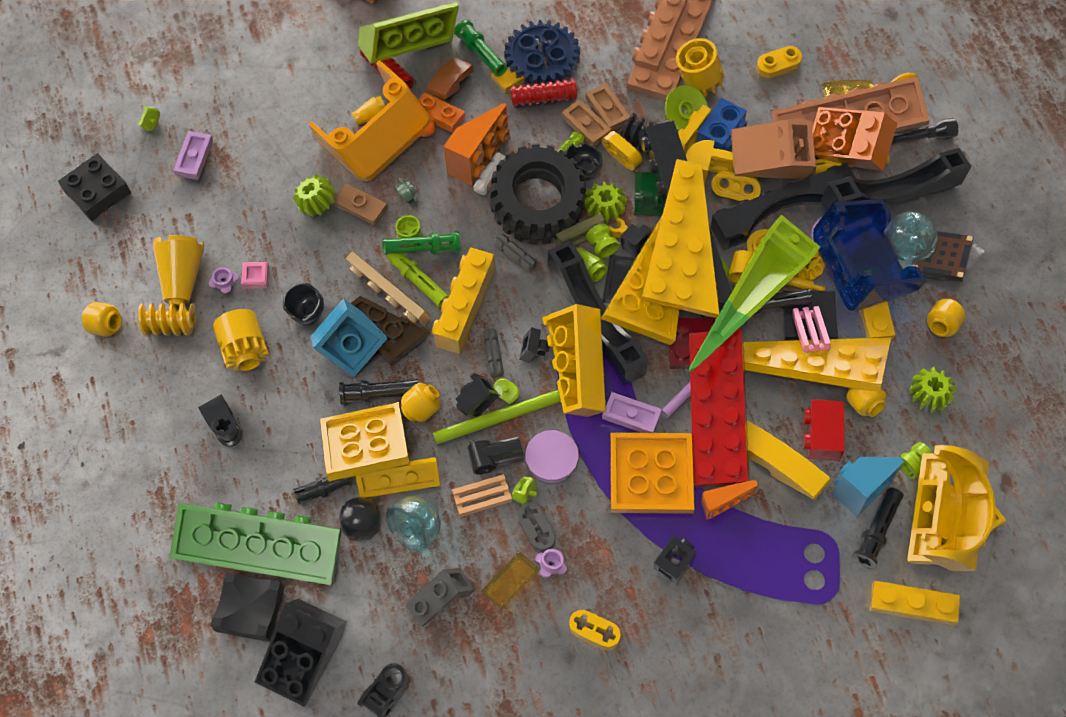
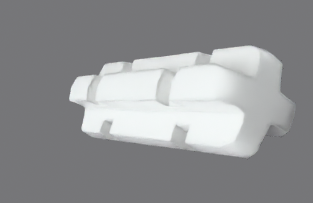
[474,153,506,195]

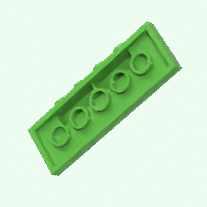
[169,503,342,585]

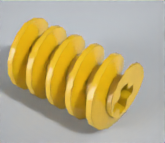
[138,303,196,336]

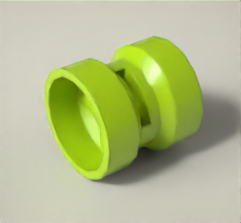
[395,215,422,247]
[586,223,620,259]
[898,442,933,479]

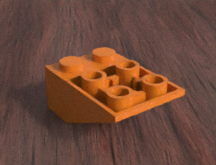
[443,103,510,186]
[812,107,897,171]

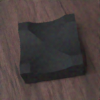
[58,153,131,222]
[210,572,284,642]

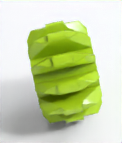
[292,174,336,218]
[584,181,627,224]
[909,367,956,413]

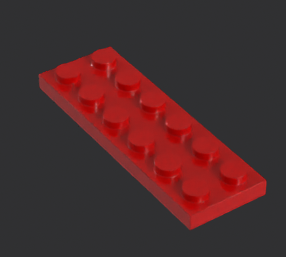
[689,328,749,488]

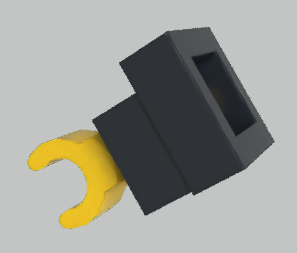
[609,218,652,258]

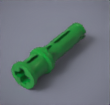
[454,20,507,76]
[382,231,460,255]

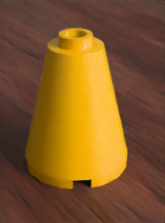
[153,235,205,308]

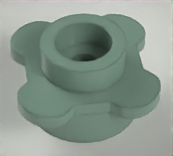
[396,177,418,203]

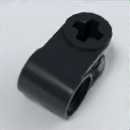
[198,394,242,447]
[357,663,410,717]

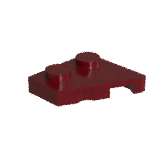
[669,318,717,369]

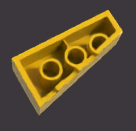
[542,304,606,417]

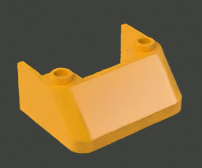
[308,60,430,182]

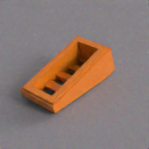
[701,480,758,520]

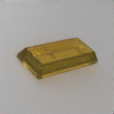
[481,551,539,610]

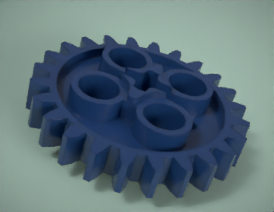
[504,19,580,85]

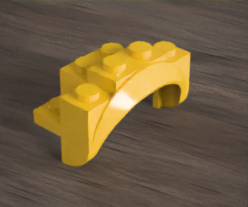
[907,445,996,571]

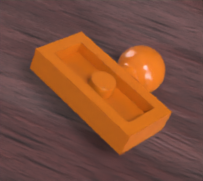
[418,92,465,137]

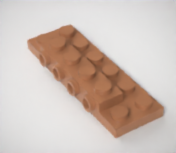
[627,0,714,101]
[772,76,929,132]

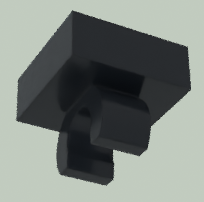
[519,327,550,363]

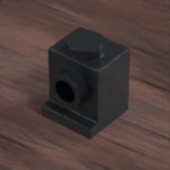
[455,373,500,417]
[653,536,696,585]

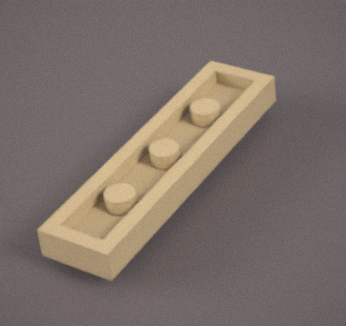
[346,252,431,326]

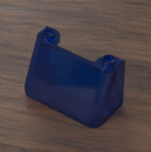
[813,199,926,311]

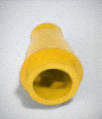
[352,95,385,126]

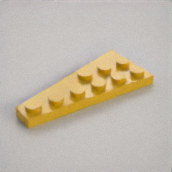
[641,159,719,318]
[601,214,679,345]
[744,337,891,393]

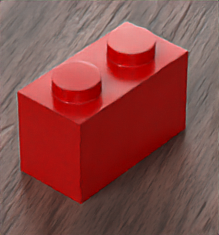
[803,399,844,462]

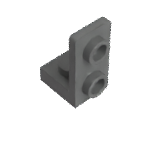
[406,568,475,626]

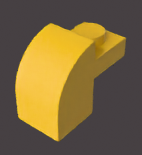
[686,140,734,186]

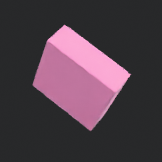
[241,262,269,289]

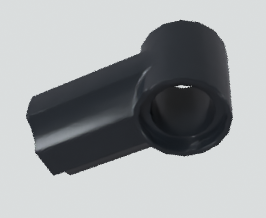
[467,437,524,475]

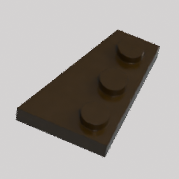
[351,296,430,366]

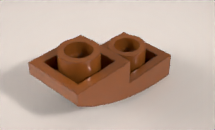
[426,57,474,99]

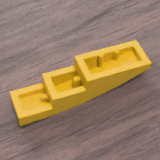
[747,420,831,500]

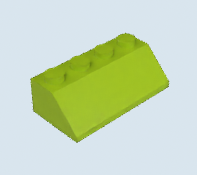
[358,2,459,63]

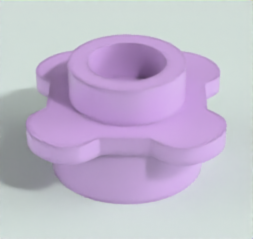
[208,267,239,294]
[535,549,567,578]

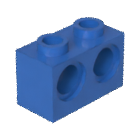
[696,98,748,152]

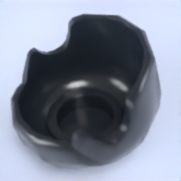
[565,142,603,178]
[283,283,324,324]
[339,497,381,542]

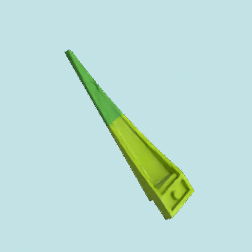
[689,215,820,372]

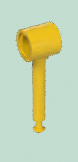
[728,250,826,291]

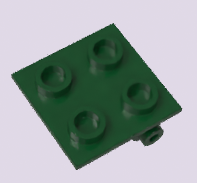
[634,172,664,216]

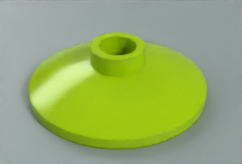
[665,85,708,131]

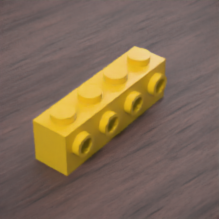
[432,247,496,354]

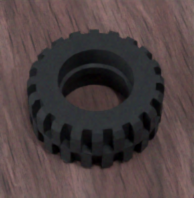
[490,144,586,245]

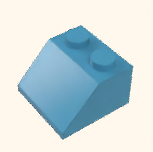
[311,298,388,377]
[832,457,904,517]

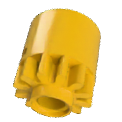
[676,38,725,97]
[213,309,269,371]

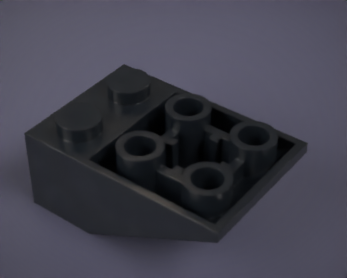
[255,599,347,707]

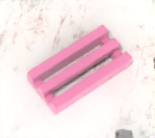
[792,306,830,352]

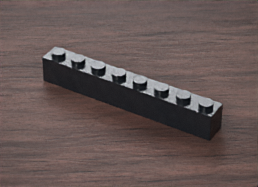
[641,120,732,317]

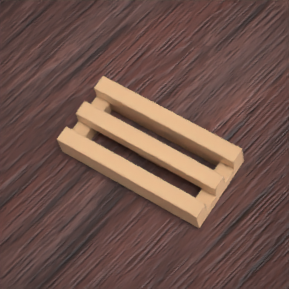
[452,474,512,517]

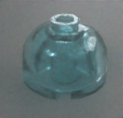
[886,210,938,261]
[386,496,441,552]

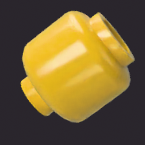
[926,299,966,337]
[82,302,122,337]
[401,383,440,422]
[846,387,887,417]

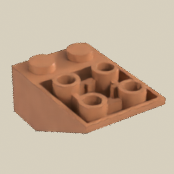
[731,120,816,179]

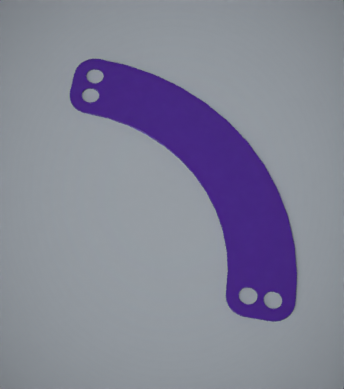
[556,355,840,605]

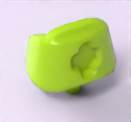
[137,106,160,132]
[493,378,520,405]
[512,477,538,505]

